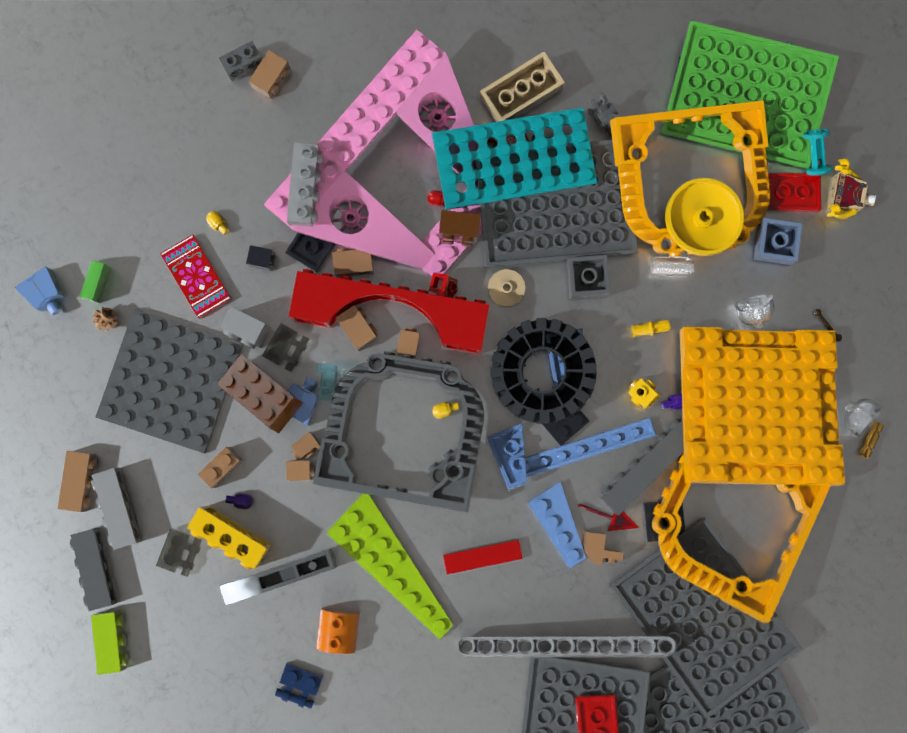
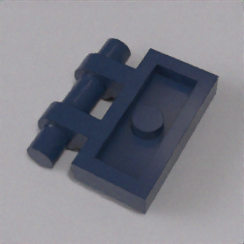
[275,663,323,709]

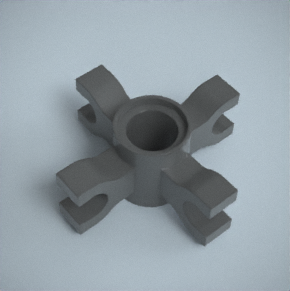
[587,93,623,138]

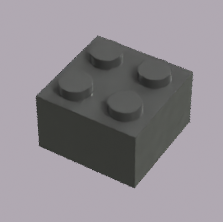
[566,255,610,299]

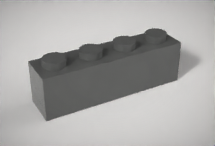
[70,528,117,611]

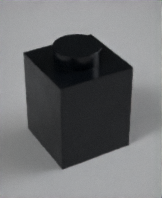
[246,245,277,271]

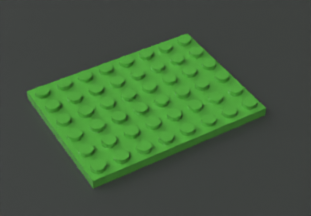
[661,20,839,169]

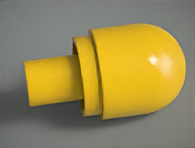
[206,211,229,235]
[433,402,460,419]

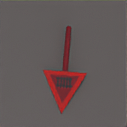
[578,504,639,531]

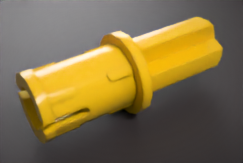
[631,320,671,337]

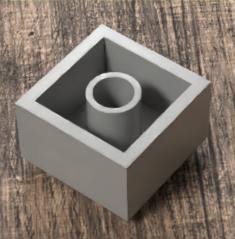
[220,306,271,349]

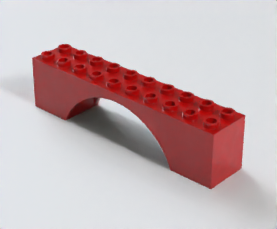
[288,269,489,354]

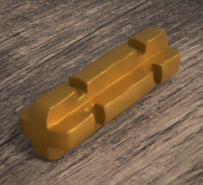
[859,422,884,458]

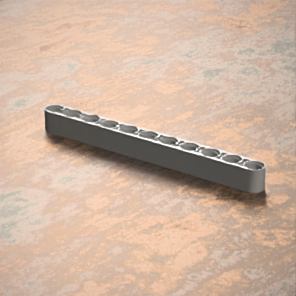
[457,636,676,657]

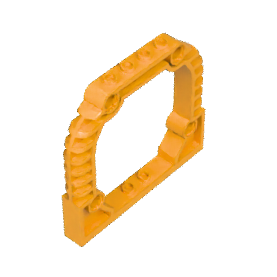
[610,100,770,257]
[652,452,830,623]

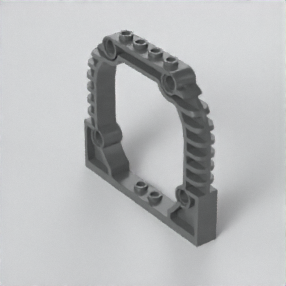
[313,351,484,513]

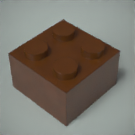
[439,210,481,247]

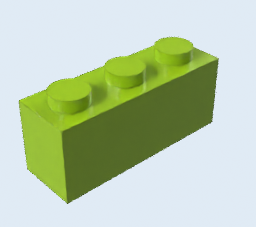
[91,610,128,675]

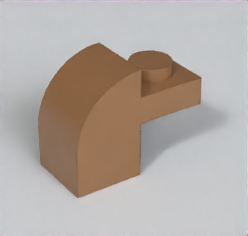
[583,531,624,566]

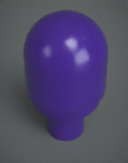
[661,393,682,410]
[225,493,253,510]

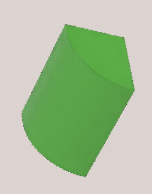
[80,261,111,303]

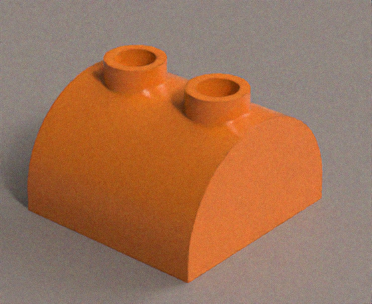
[316,608,360,654]

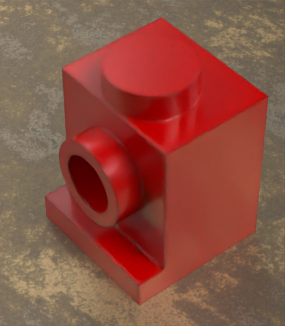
[429,272,458,298]

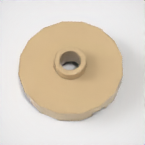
[488,269,526,307]

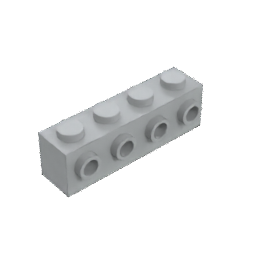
[287,143,323,227]
[91,468,141,550]

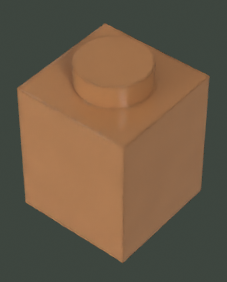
[397,327,420,357]
[286,461,315,481]

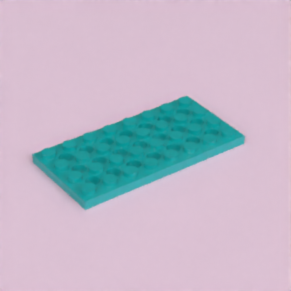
[432,107,597,210]

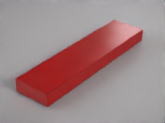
[443,539,523,575]

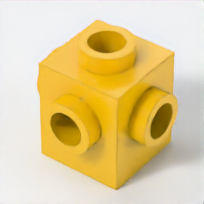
[628,379,662,409]

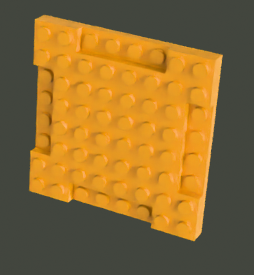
[680,327,845,486]

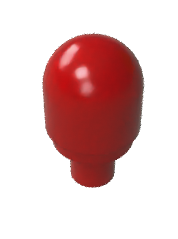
[427,190,444,207]

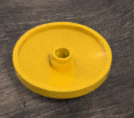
[665,178,744,256]

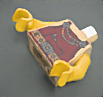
[826,159,876,219]

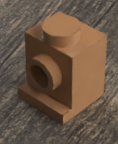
[291,432,321,461]

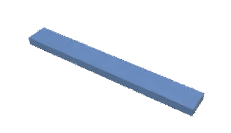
[525,417,657,477]

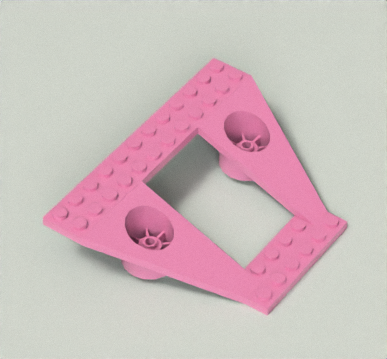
[264,30,482,280]

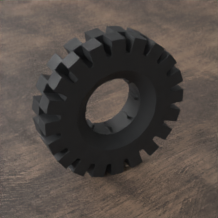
[490,318,597,424]

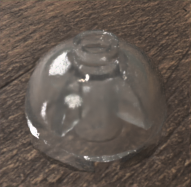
[734,294,775,328]
[844,398,884,437]

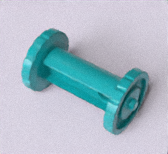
[803,129,832,175]

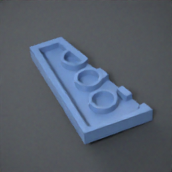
[528,482,586,568]

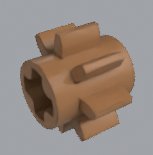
[92,307,118,331]

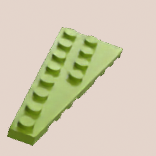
[326,494,453,639]

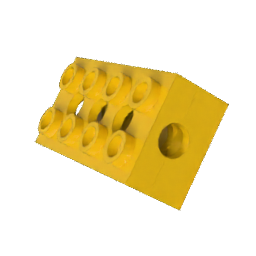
[187,506,273,570]

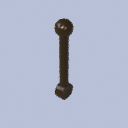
[814,309,842,342]

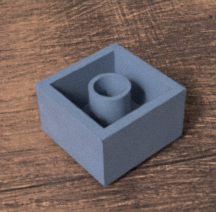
[753,218,803,265]

